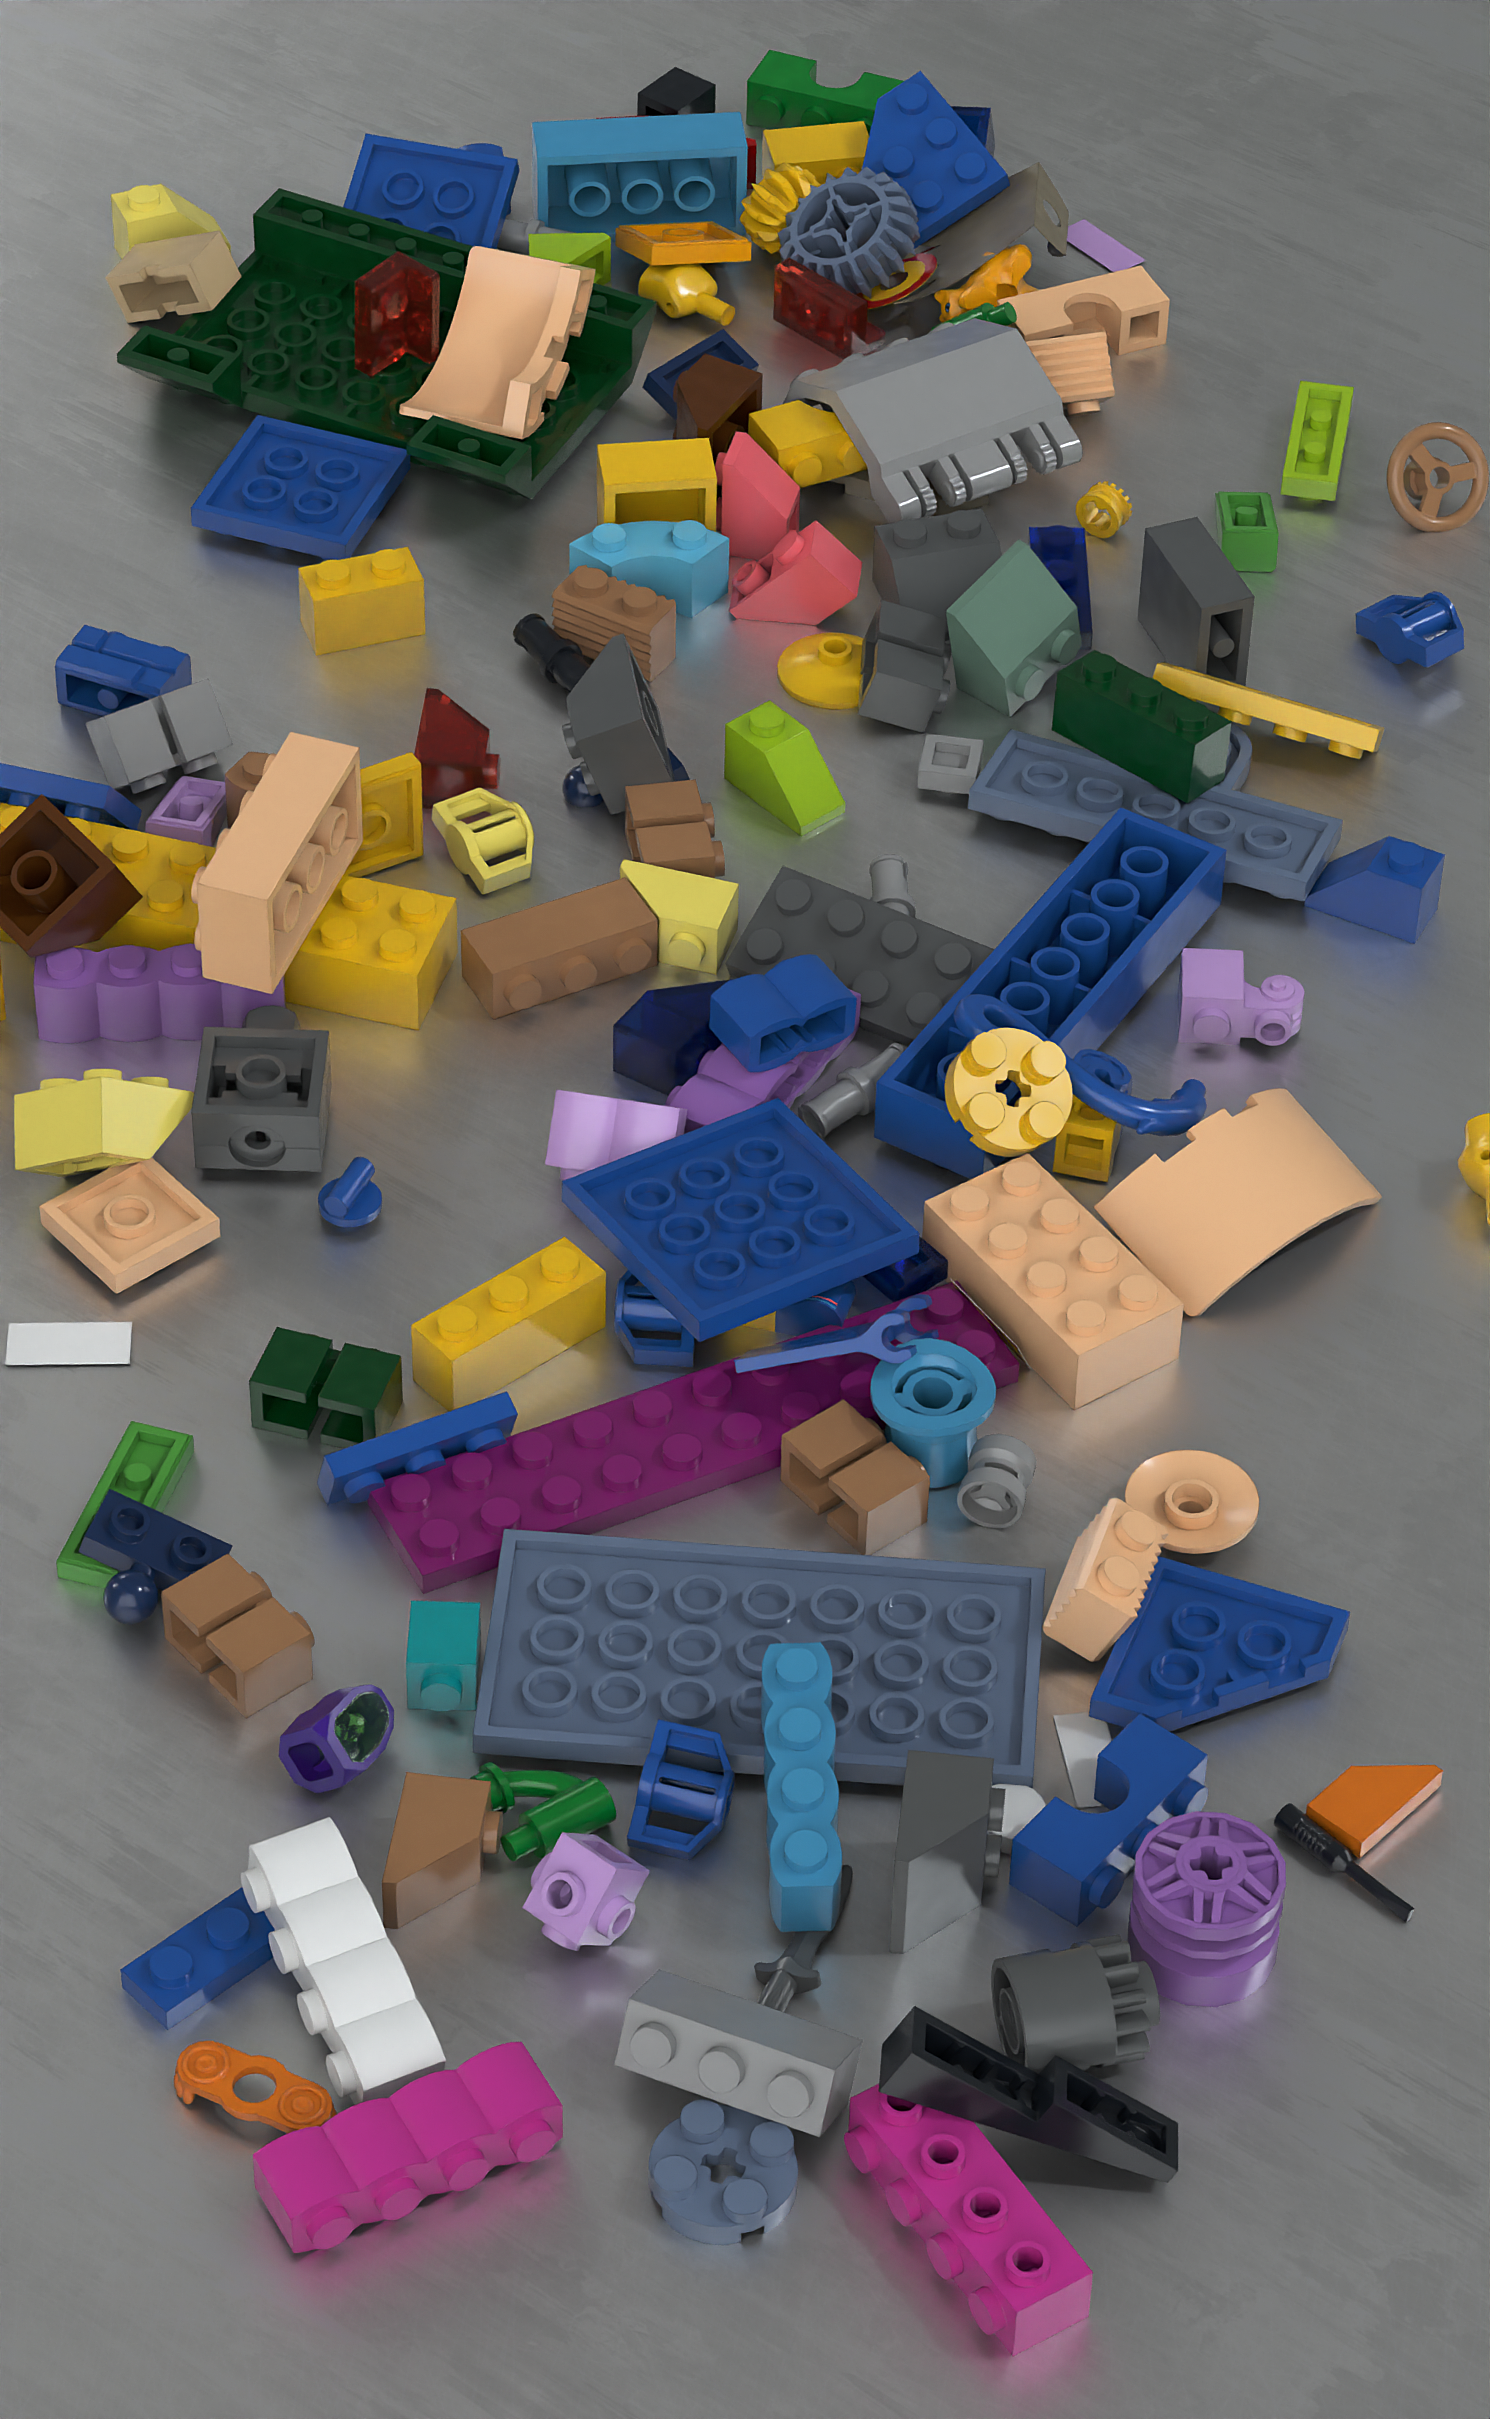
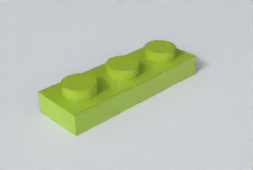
[1280,381,1354,501]

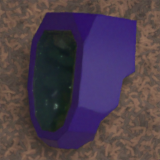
[278,1684,394,1794]

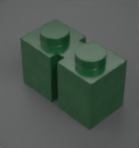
[249,1327,403,1449]

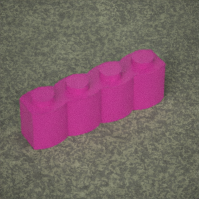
[253,2042,563,2253]

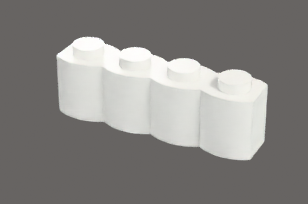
[241,1817,446,2105]

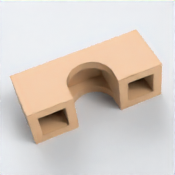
[997,265,1170,356]

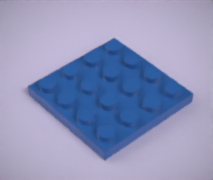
[562,1098,920,1342]

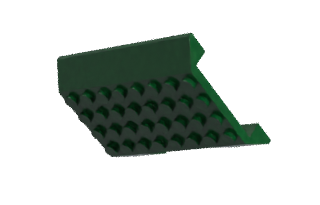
[117,188,657,500]

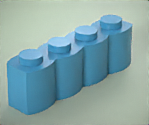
[761,1642,842,1932]

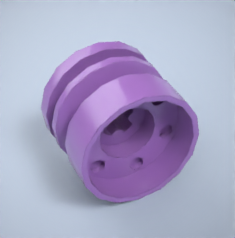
[1127,1811,1286,2007]

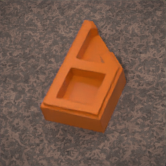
[1306,1765,1443,1859]

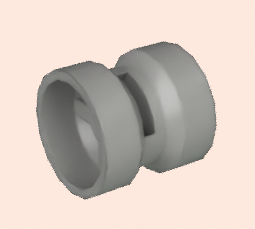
[957,1434,1036,1528]

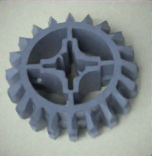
[778,166,921,304]

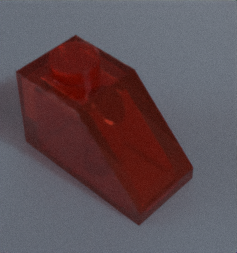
[414,688,501,809]

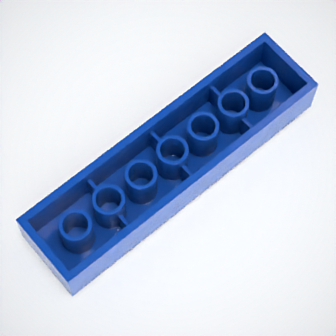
[874,808,1226,1179]

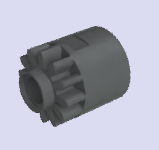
[991,1934,1160,2074]

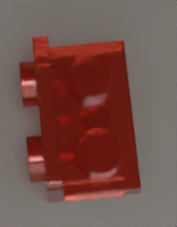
[355,251,440,377]
[773,257,886,360]

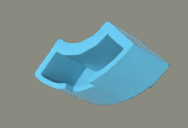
[569,520,729,618]

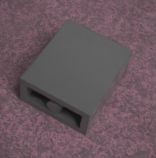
[1137,517,1255,686]

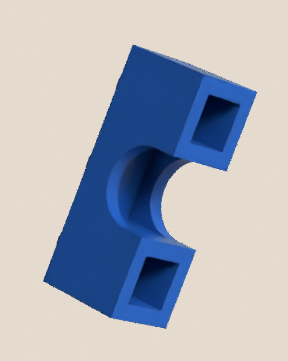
[1009,1714,1209,1927]

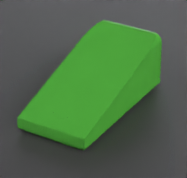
[1215,491,1279,572]

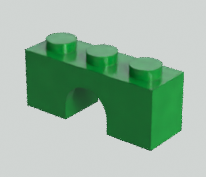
[746,50,904,135]

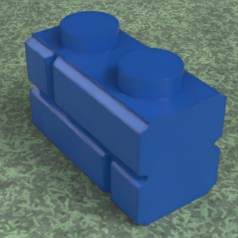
[55,625,192,717]

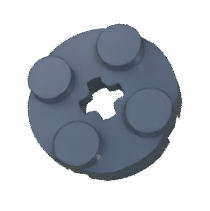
[648,2099,798,2245]

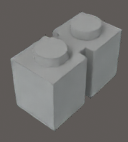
[86,678,233,794]

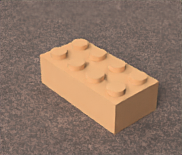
[191,732,363,994]
[921,1153,1184,1410]

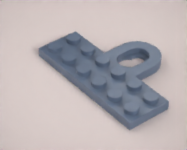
[968,723,1343,902]

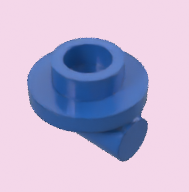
[318,1157,382,1228]

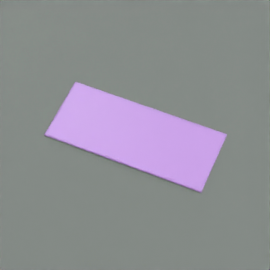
[1067,219,1146,272]

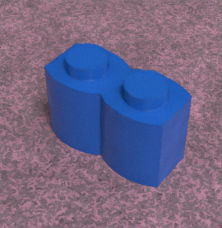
[709,954,857,1072]

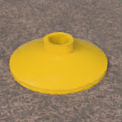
[777,632,864,710]

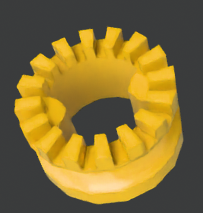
[1075,481,1132,538]

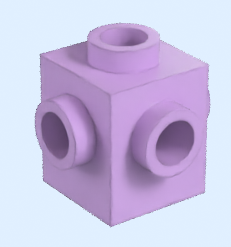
[522,1832,650,1951]

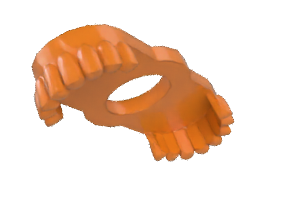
[174,2041,337,2134]

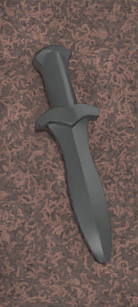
[754,1865,853,2012]

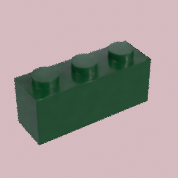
[1051,650,1232,803]

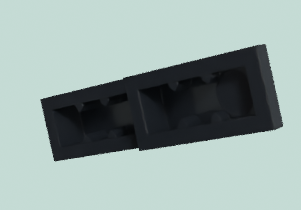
[879,2006,1178,2183]

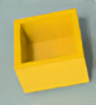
[597,438,717,532]

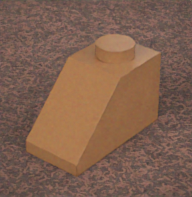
[382,1772,503,1929]

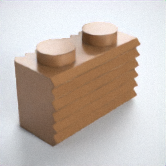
[551,565,676,682]

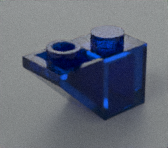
[613,979,733,1096]

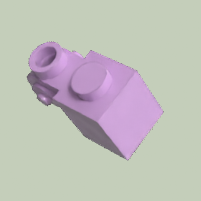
[1178,948,1305,1046]

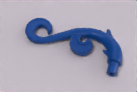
[954,994,1207,1136]

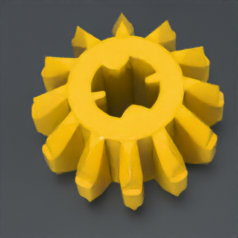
[739,162,821,254]

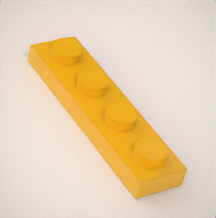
[1153,662,1385,759]

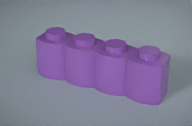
[33,944,286,1044]
[664,989,861,1134]

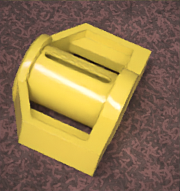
[431,787,534,895]

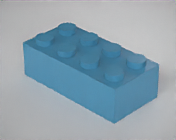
[532,112,748,242]

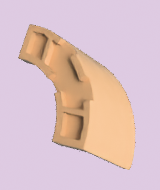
[399,246,596,439]
[1093,1088,1382,1316]

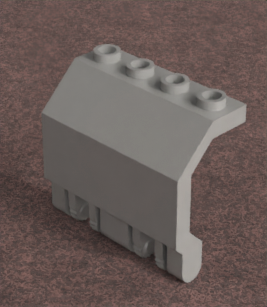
[783,318,1083,524]

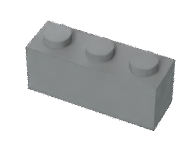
[614,1969,863,2137]

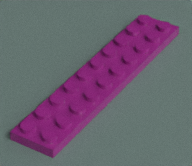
[368,1280,1019,1594]

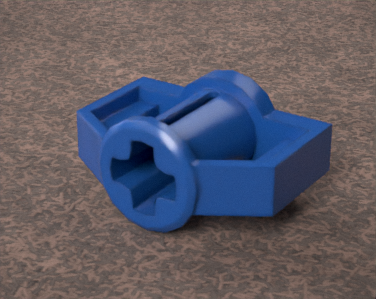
[1355,591,1464,668]
[614,1270,696,1367]
[627,1719,735,1861]

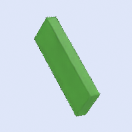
[56,1421,194,1589]

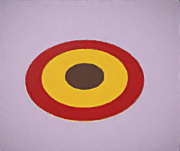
[852,253,937,309]

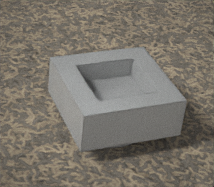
[917,733,984,794]

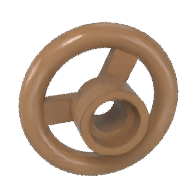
[1387,422,1489,532]

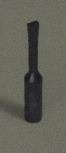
[1274,1803,1414,1922]

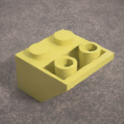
[14,1069,194,1177]

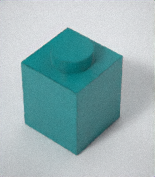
[406,1601,481,1711]

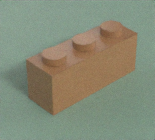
[461,877,658,1020]

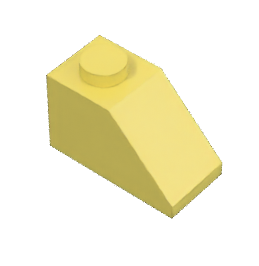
[111,184,231,260]
[620,859,739,975]

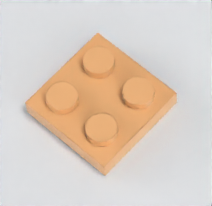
[39,1157,221,1294]

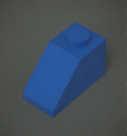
[1304,836,1445,944]

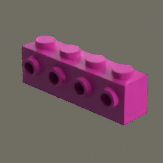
[844,2084,1093,2357]

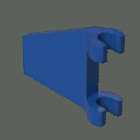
[734,1294,939,1373]

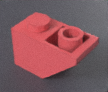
[715,431,800,560]
[729,520,863,625]

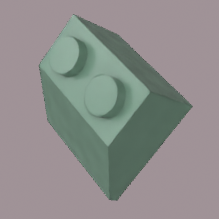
[946,539,1082,717]

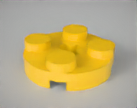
[944,1028,1073,1157]

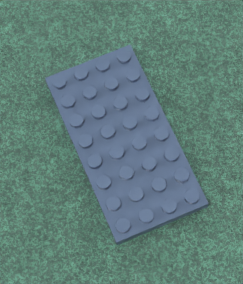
[472,1529,1046,1788]

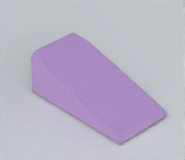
[145,776,227,847]

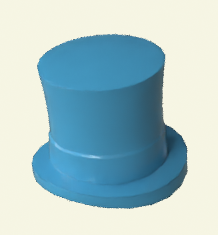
[870,1338,996,1488]

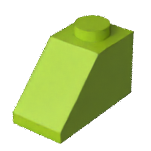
[724,700,846,837]

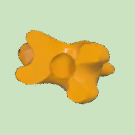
[934,244,1038,323]

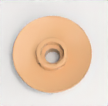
[1124,1450,1259,1554]

